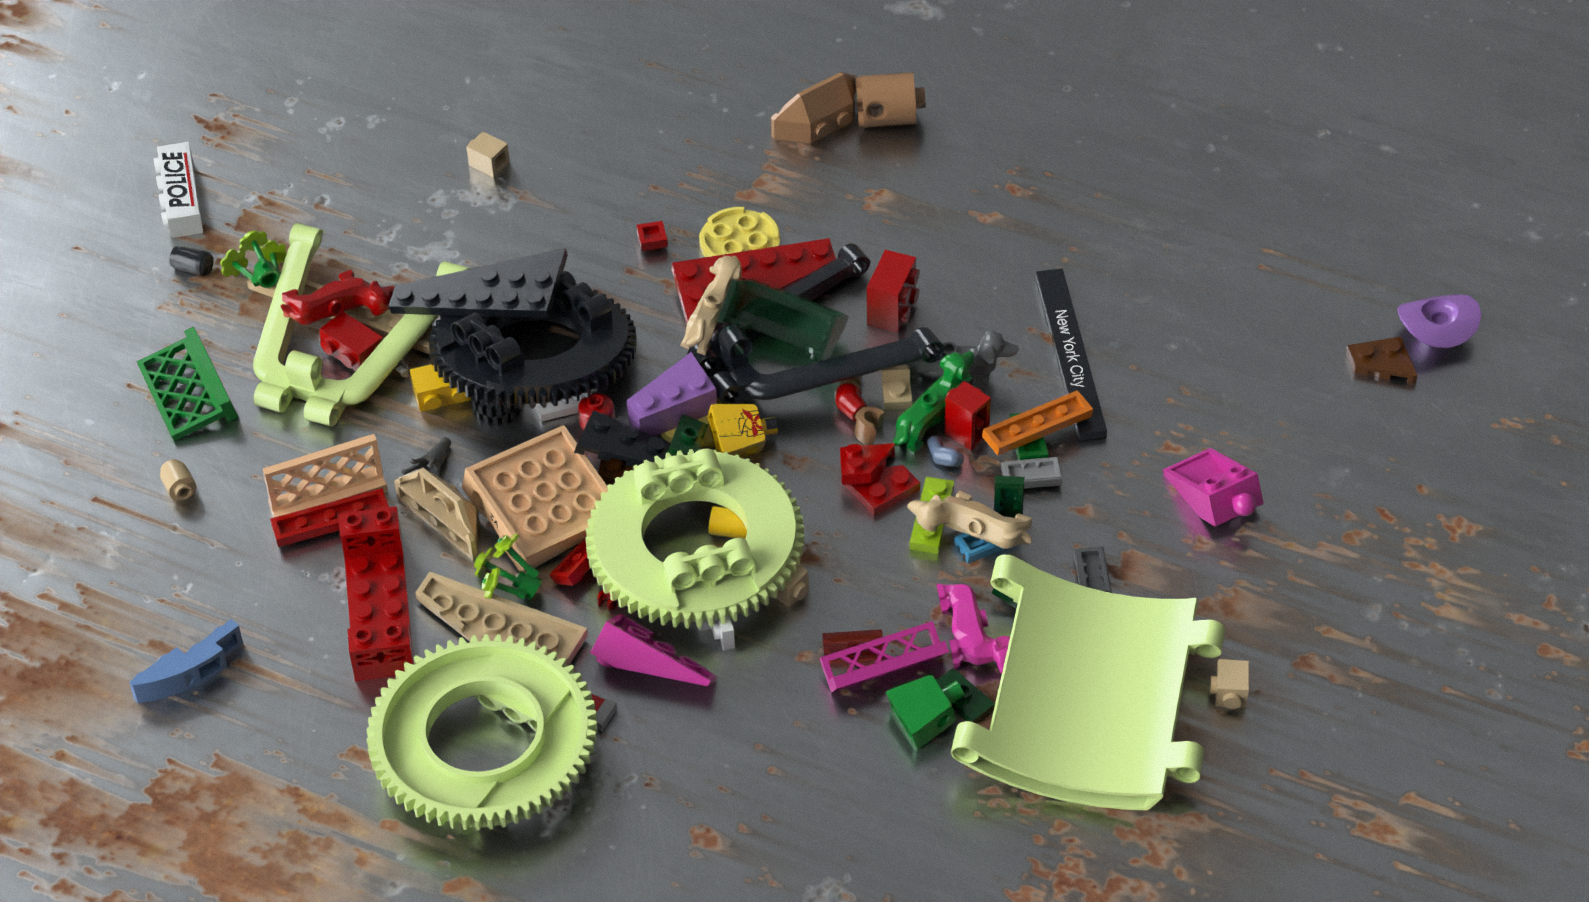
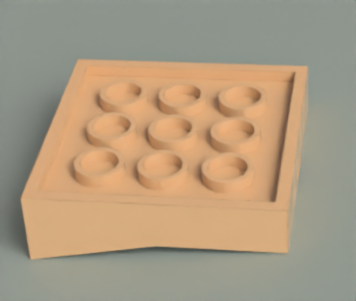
[462,425,608,573]

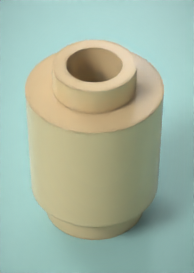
[160,459,197,501]

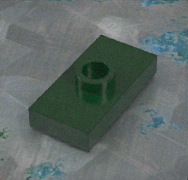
[667,414,708,456]
[994,475,1025,518]
[936,668,995,724]

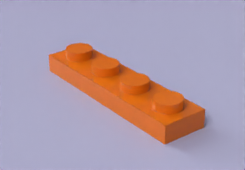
[982,390,1093,456]

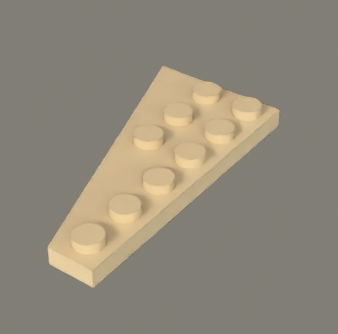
[415,572,588,666]

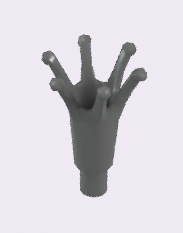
[401,437,451,477]

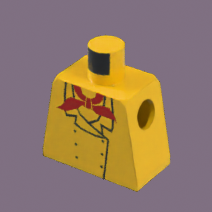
[707,404,778,458]

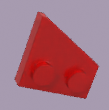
[840,443,895,485]
[841,465,920,516]

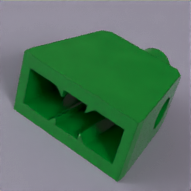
[886,675,965,750]

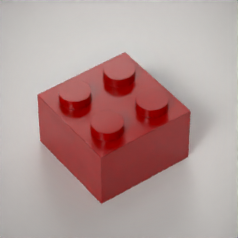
[867,249,920,333]

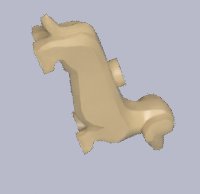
[680,256,744,355]
[907,490,1033,549]

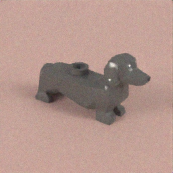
[904,330,1019,388]

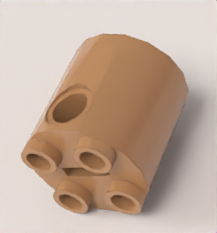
[855,72,926,128]

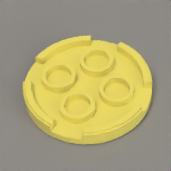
[699,207,780,257]

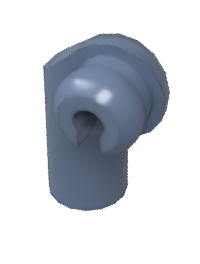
[927,436,964,467]

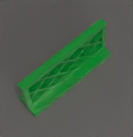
[136,326,239,441]

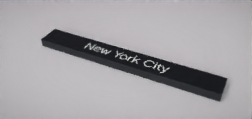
[1036,268,1107,440]

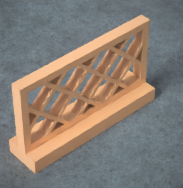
[263,434,388,517]

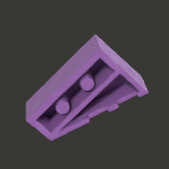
[627,352,717,436]

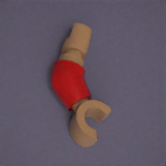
[835,376,885,445]

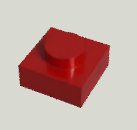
[636,220,668,251]

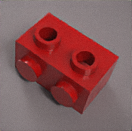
[319,311,383,371]
[945,381,991,451]

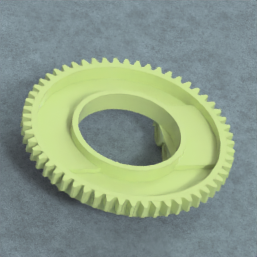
[586,448,804,628]
[367,634,598,830]

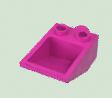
[1163,448,1264,527]

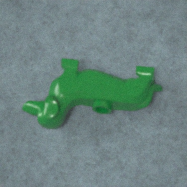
[893,351,974,455]

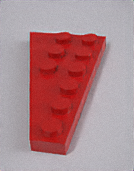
[671,238,836,324]

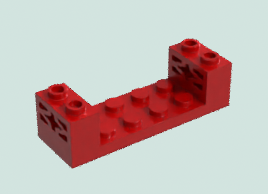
[338,506,414,681]

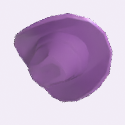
[1397,294,1482,348]

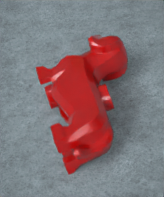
[280,270,395,325]

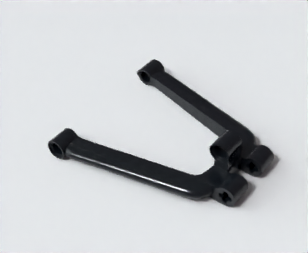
[687,243,945,404]

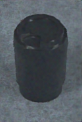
[169,246,214,277]

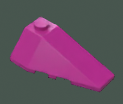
[590,614,717,686]

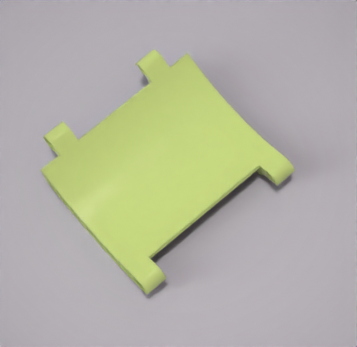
[951,554,1225,810]

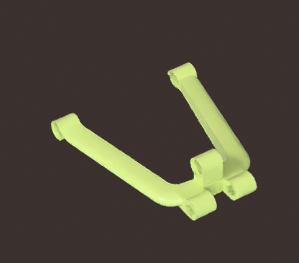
[253,223,471,427]

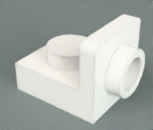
[698,616,735,651]

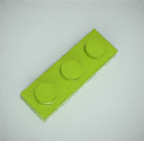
[909,477,954,554]

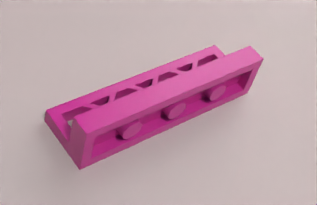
[819,621,949,693]

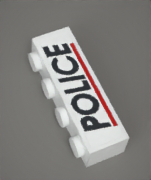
[153,142,204,238]

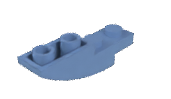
[129,619,243,703]

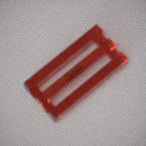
[822,629,885,663]

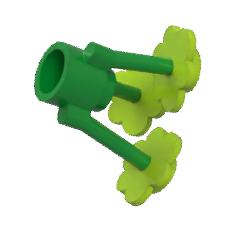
[220,230,287,288]
[474,533,543,600]

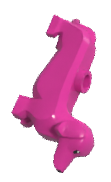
[936,584,1010,674]

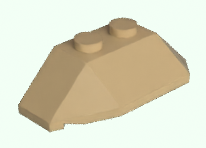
[394,468,480,561]

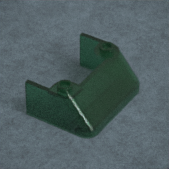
[717,278,849,362]

